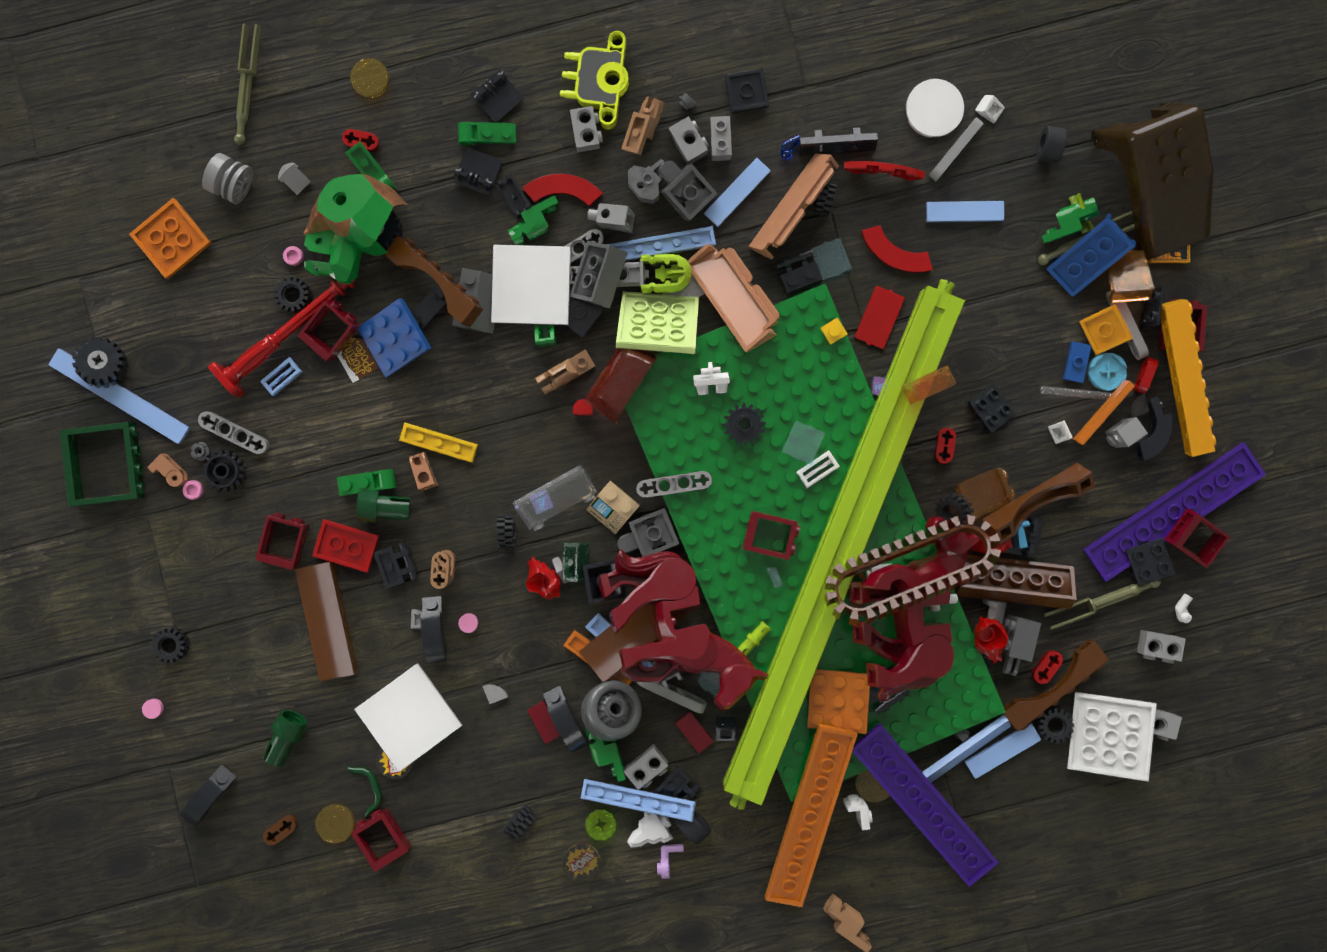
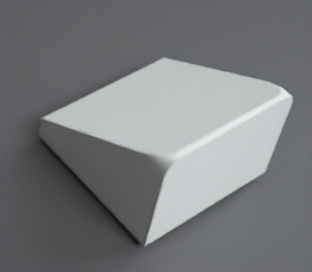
[975,95,1005,123]

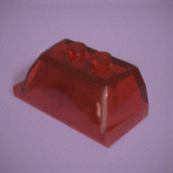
[583,348,658,423]

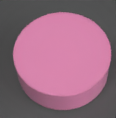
[283,246,304,266]
[183,481,204,500]
[458,613,479,633]
[142,699,164,719]

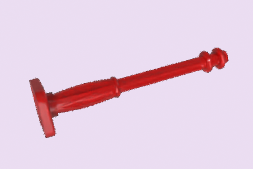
[208,280,356,398]

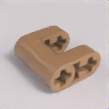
[430,550,456,589]

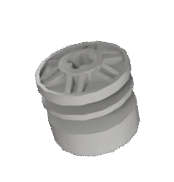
[202,153,253,204]

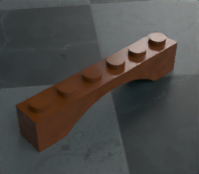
[384,236,484,327]
[982,463,1095,544]
[1003,639,1109,731]

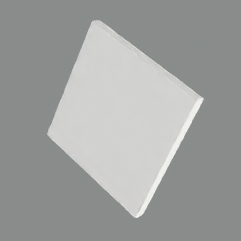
[491,245,571,325]
[355,663,462,772]
[1067,692,1156,782]

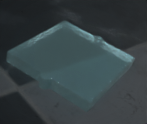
[811,238,852,281]
[782,421,825,464]

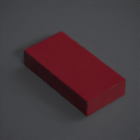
[527,700,560,744]
[675,711,714,753]

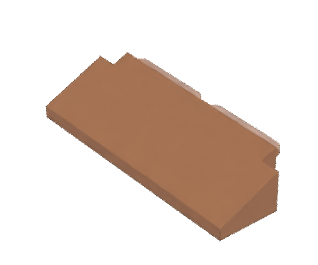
[748,153,839,260]
[687,243,780,353]

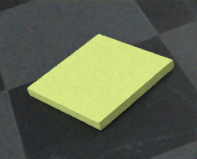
[616,291,699,354]

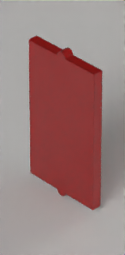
[854,285,905,350]

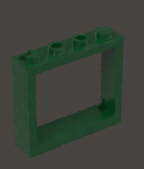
[59,422,146,507]

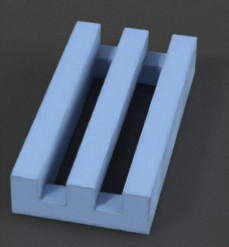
[260,357,303,396]

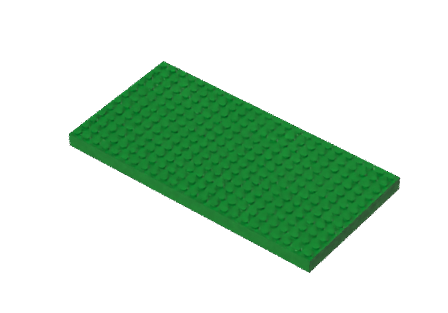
[611,283,1006,802]

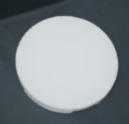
[906,79,964,138]

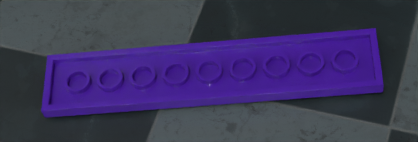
[1082,443,1266,582]
[852,723,999,887]

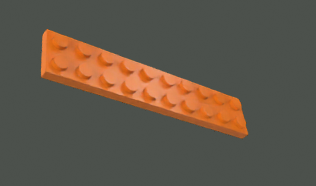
[765,724,858,907]

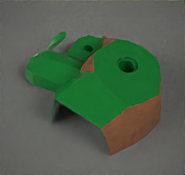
[304,174,408,284]

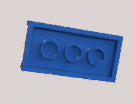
[1047,213,1136,297]

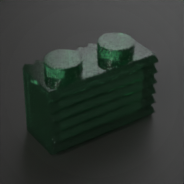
[562,541,590,582]

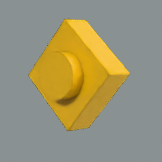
[820,317,847,345]

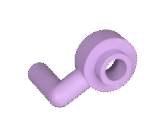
[657,844,684,879]

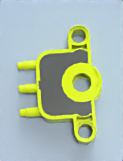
[560,31,629,130]

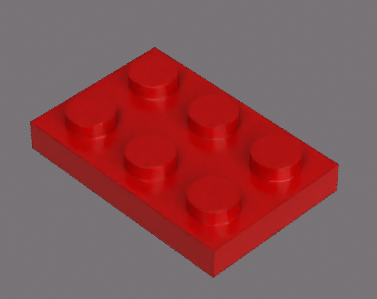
[312,519,380,572]

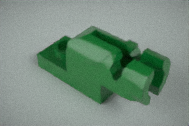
[508,195,560,246]
[1042,197,1100,244]
[585,729,626,782]

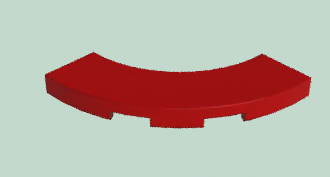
[843,161,925,181]
[522,174,603,207]
[861,225,933,273]

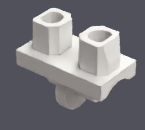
[693,362,730,395]

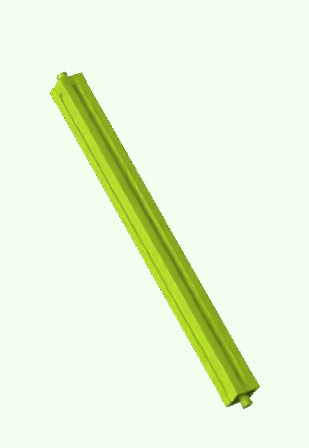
[723,279,965,810]

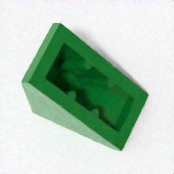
[535,324,557,348]

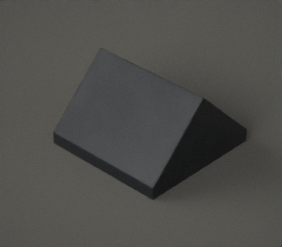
[582,559,626,604]

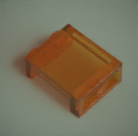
[1106,250,1155,303]
[901,365,956,404]
[954,467,1016,520]

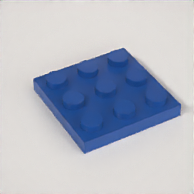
[358,298,431,378]

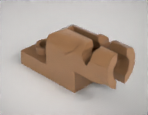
[621,97,665,155]
[535,349,596,395]
[823,894,872,952]

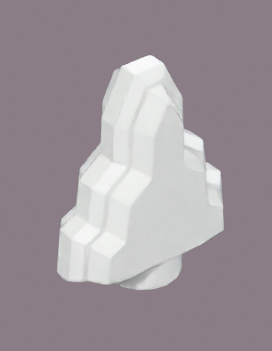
[627,812,673,847]

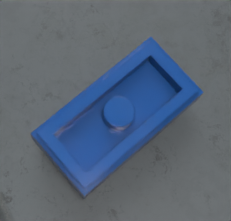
[1063,341,1091,383]

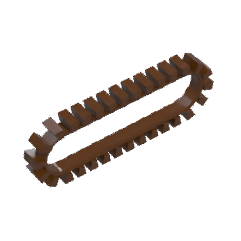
[825,515,1001,626]

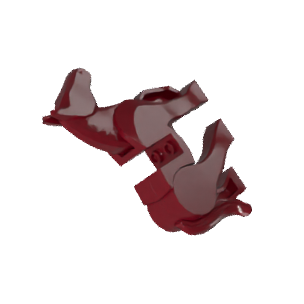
[851,516,980,701]
[598,550,769,710]

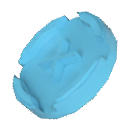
[1087,353,1127,391]

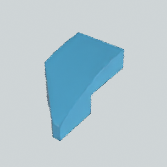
[1014,520,1030,549]

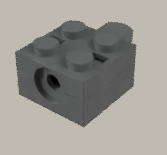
[658,161,718,220]
[618,508,679,557]
[1002,614,1041,676]

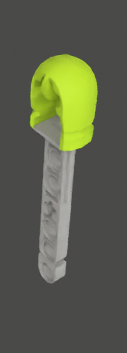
[570,254,692,293]

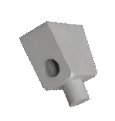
[588,203,635,233]

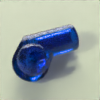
[780,134,800,161]

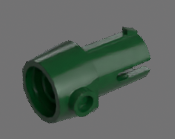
[356,491,410,523]
[262,710,308,767]

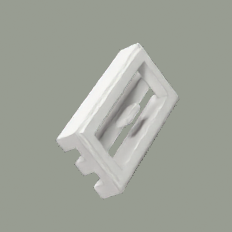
[796,450,840,488]

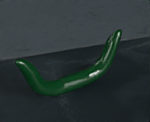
[347,767,382,818]

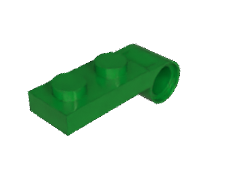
[458,122,516,146]
[345,141,396,190]
[337,469,396,496]

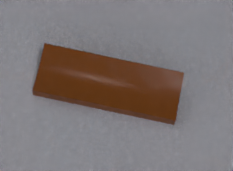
[956,554,1077,609]
[295,562,358,681]
[579,604,688,683]

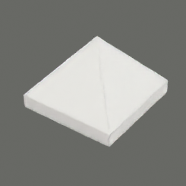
[1048,420,1073,444]

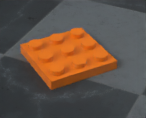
[129,198,212,279]
[807,669,870,734]

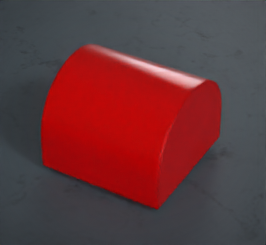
[573,399,593,416]

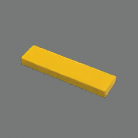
[399,422,478,463]

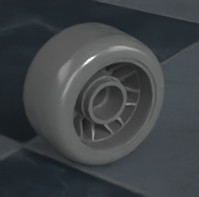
[581,681,642,741]

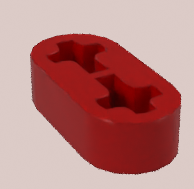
[342,129,380,152]
[1134,357,1158,394]
[934,428,956,464]
[1032,650,1063,684]

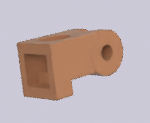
[409,452,438,491]
[147,454,188,487]

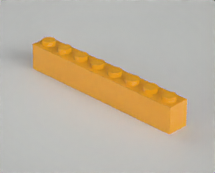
[1160,299,1216,457]

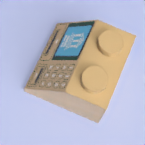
[586,481,640,534]

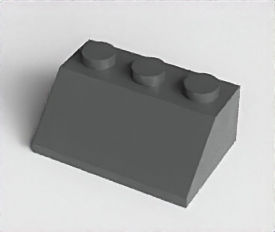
[570,241,627,309]
[452,268,495,334]

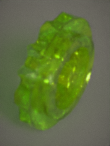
[585,809,616,840]

